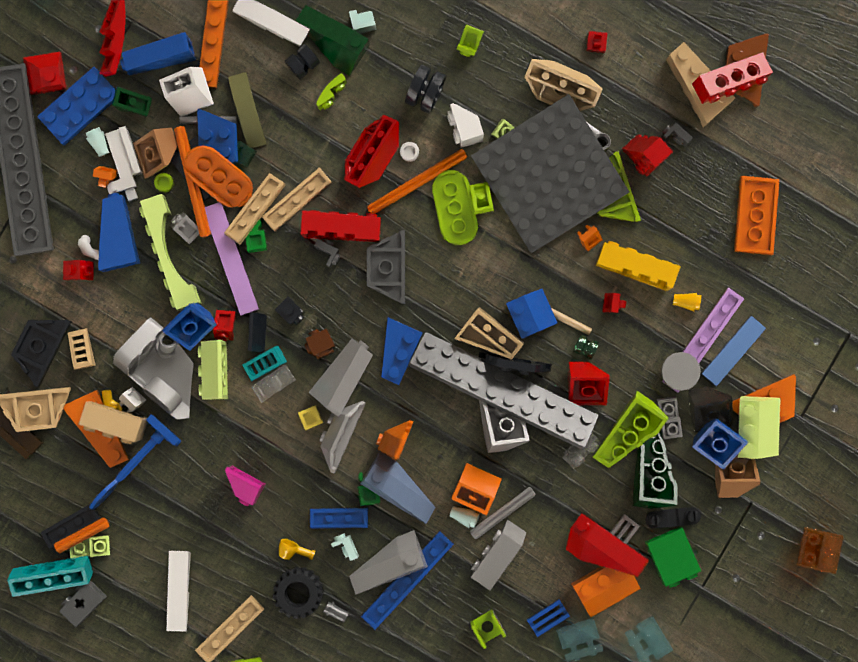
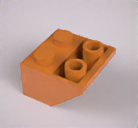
[451,463,502,515]

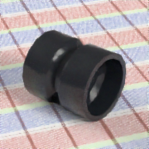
[284,44,320,80]

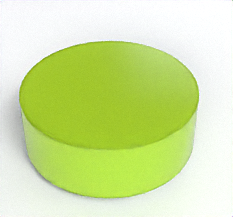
[154,173,174,193]

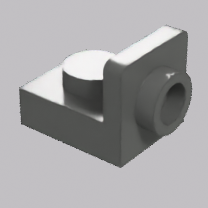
[661,123,693,146]

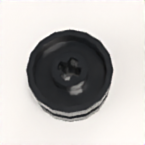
[405,64,446,114]

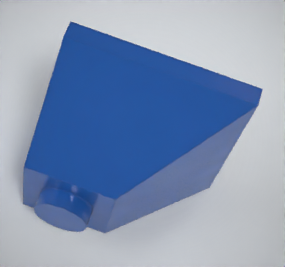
[162,303,217,351]
[692,419,748,470]

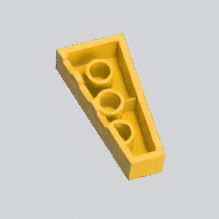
[595,241,681,291]

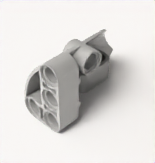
[113,318,194,420]

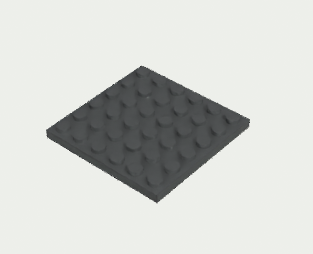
[471,94,629,253]

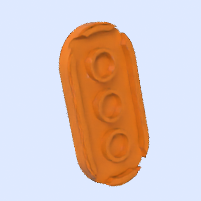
[184,146,253,208]

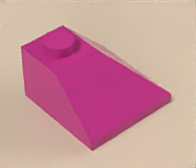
[225,466,266,506]

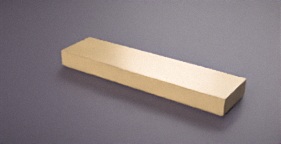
[262,168,332,232]
[224,173,285,245]
[195,595,264,662]

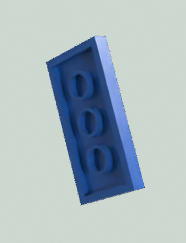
[37,67,115,145]

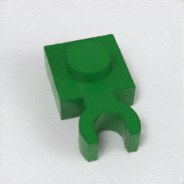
[246,220,267,253]
[357,472,380,506]

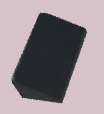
[248,312,267,352]

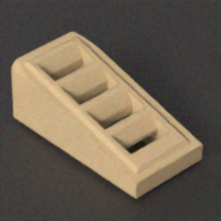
[68,328,95,370]

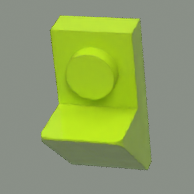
[470,182,494,215]

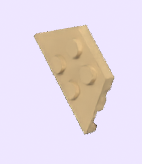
[0,387,71,432]

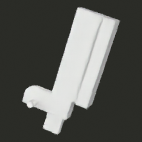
[105,126,142,202]

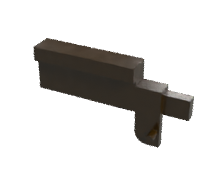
[0,391,44,459]

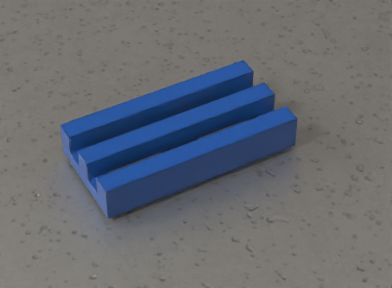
[527,599,570,637]

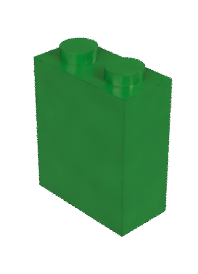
[645,526,701,588]

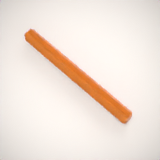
[174,126,211,237]
[367,149,467,214]

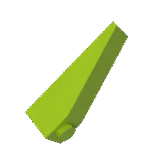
[593,391,668,468]

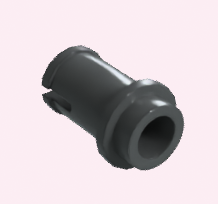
[323,601,349,623]

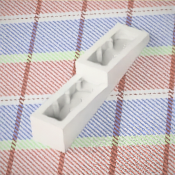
[167,551,191,632]

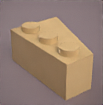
[454,307,524,359]
[79,401,148,444]

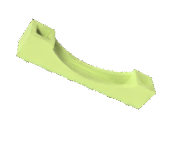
[139,194,201,311]

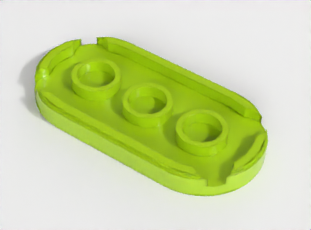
[432,170,478,245]

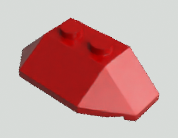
[344,115,399,188]

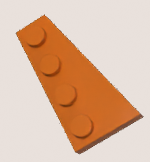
[64,390,129,468]

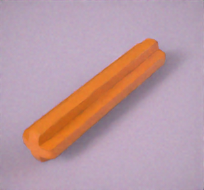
[54,517,109,553]

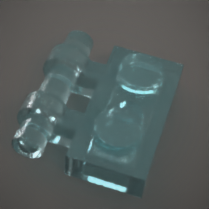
[625,616,673,662]
[556,618,604,662]

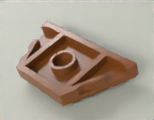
[725,33,769,107]

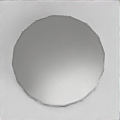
[661,352,701,391]

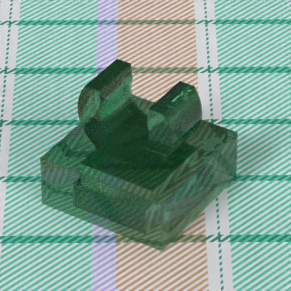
[237,141,257,168]

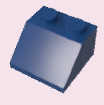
[506,289,557,339]

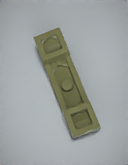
[228,72,267,150]

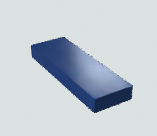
[310,508,368,528]

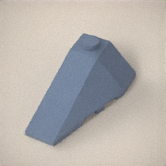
[360,451,436,524]

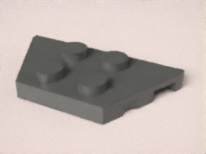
[367,230,405,304]

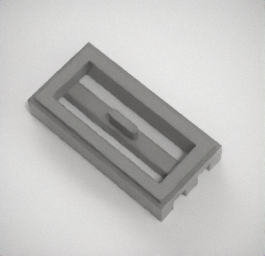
[610,514,640,544]

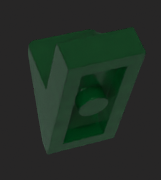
[112,87,152,117]

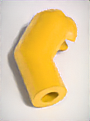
[102,390,122,411]

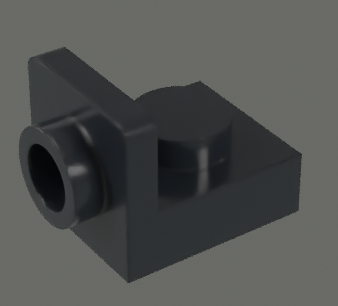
[275,296,305,326]

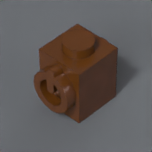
[304,329,336,360]

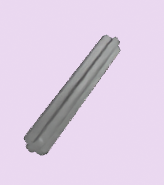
[470,487,536,539]

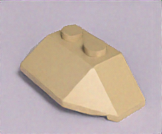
[525,59,603,111]

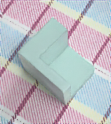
[349,10,376,33]

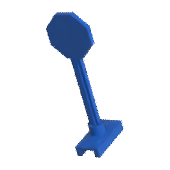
[89,414,181,510]

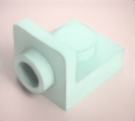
[331,533,359,561]

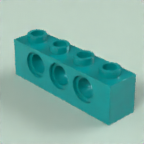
[7,556,93,597]

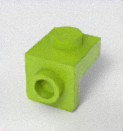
[457,25,484,57]

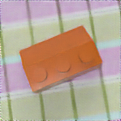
[571,566,641,618]

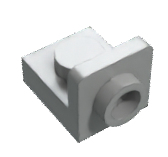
[170,212,199,244]

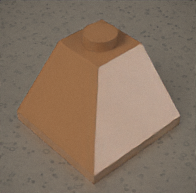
[133,127,178,179]
[715,455,760,498]

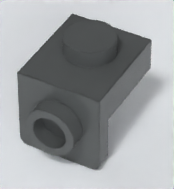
[314,238,341,268]

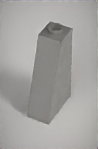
[309,339,373,417]

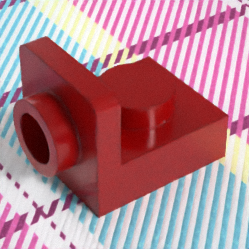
[213,310,236,341]

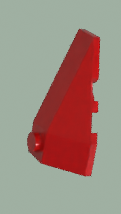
[566,513,649,577]

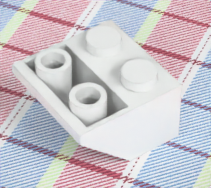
[159,67,214,116]
[447,103,484,148]

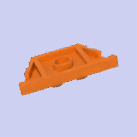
[726,374,796,423]

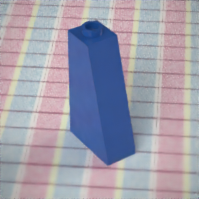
[120,32,196,75]
[98,193,140,272]

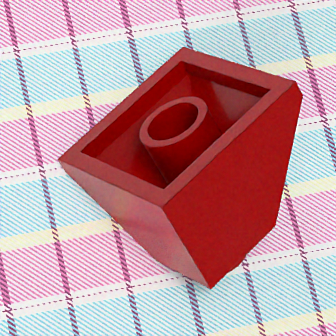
[23,52,67,95]
[568,362,610,405]

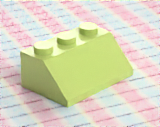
[198,340,228,400]
[738,396,780,459]

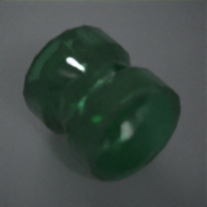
[573,335,599,360]

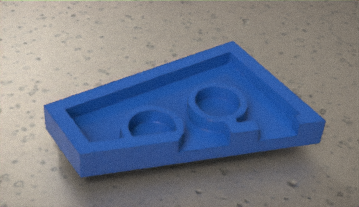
[381,317,423,385]

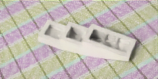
[232,0,309,47]

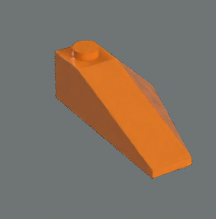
[376,420,413,460]

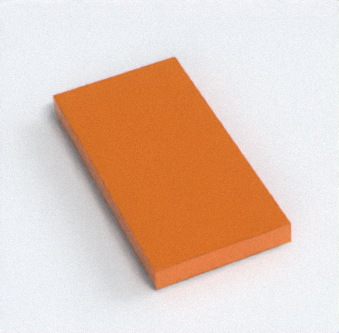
[734,176,780,255]

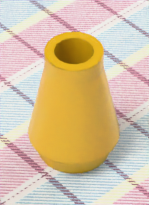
[673,293,702,312]

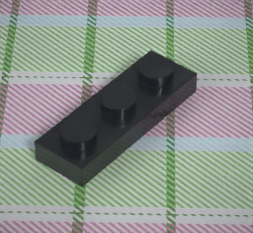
[40,504,101,549]

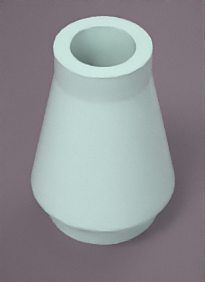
[86,127,110,157]
[450,506,480,528]

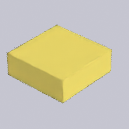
[298,405,323,430]

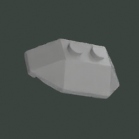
[319,401,366,473]

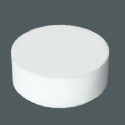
[400,142,419,162]

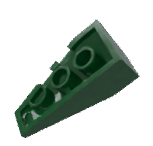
[296,5,370,76]
[633,430,678,509]

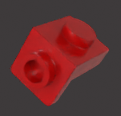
[63,260,94,281]

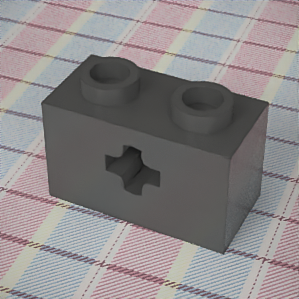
[59,581,107,627]

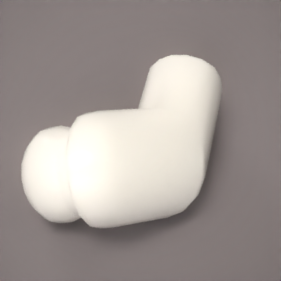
[78,235,99,260]

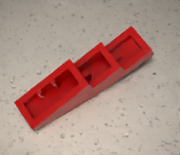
[99,0,126,77]

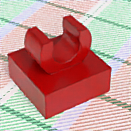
[586,31,608,53]
[603,293,627,313]

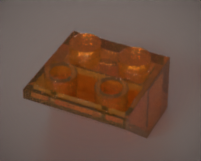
[797,527,844,574]

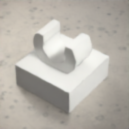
[119,387,146,412]

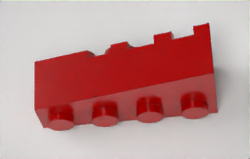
[301,210,381,242]

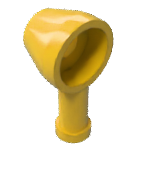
[279,539,315,560]

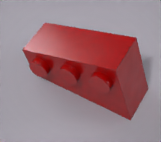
[622,134,673,177]

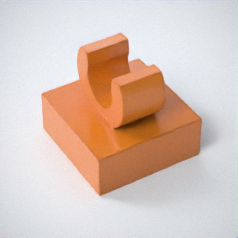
[93,166,118,188]
[577,225,603,251]

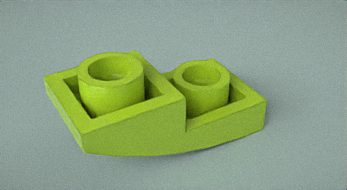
[316,73,347,110]

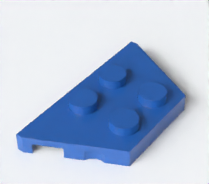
[197,109,238,164]

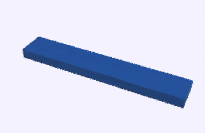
[361,531,454,630]

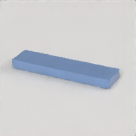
[701,316,766,386]

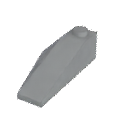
[349,530,428,595]

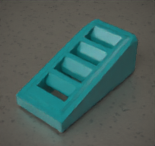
[243,345,287,381]

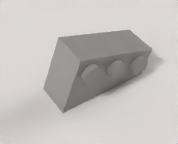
[471,520,526,590]

